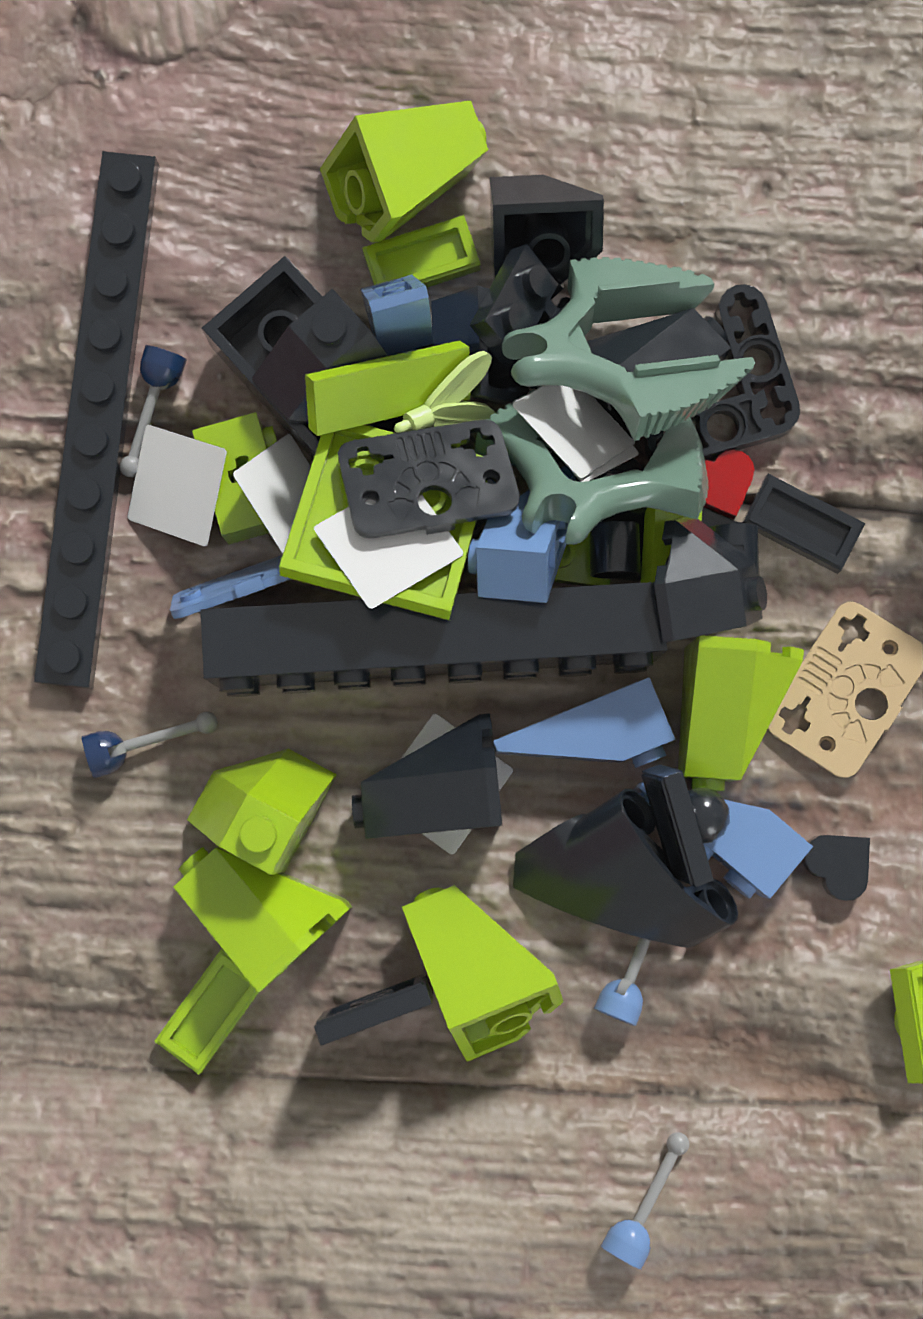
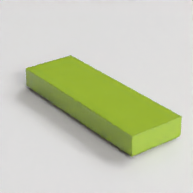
[305,341,470,436]

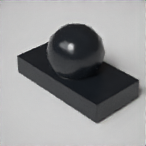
[641,764,730,887]

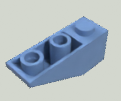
[633,782,813,899]

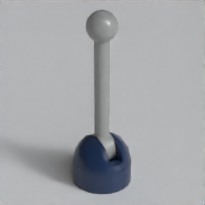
[120,345,187,477]
[82,712,218,778]

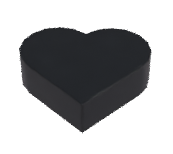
[802,835,870,901]

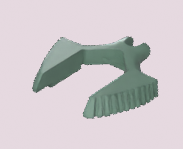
[502,257,755,441]
[474,386,709,545]

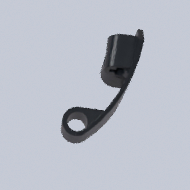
[576,458,760,581]
[513,788,738,948]

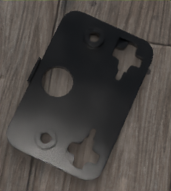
[338,419,519,538]

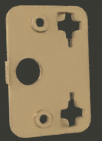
[768,602,923,778]

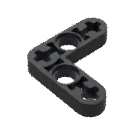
[645,284,800,460]

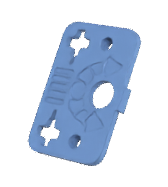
[170,555,290,619]

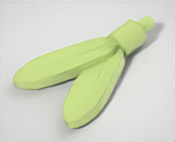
[394,351,496,433]

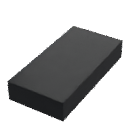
[742,473,866,574]

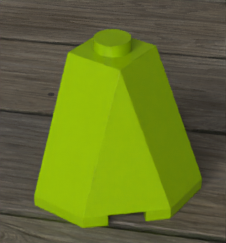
[320,100,489,243]
[678,635,804,791]
[187,748,337,875]
[173,847,353,993]
[402,885,564,1062]

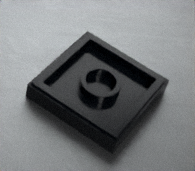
[314,974,434,1046]

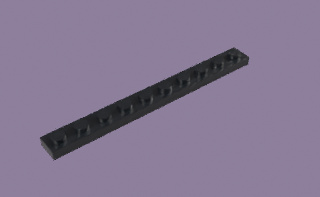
[34,151,159,689]

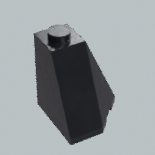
[587,308,731,442]
[352,713,502,839]

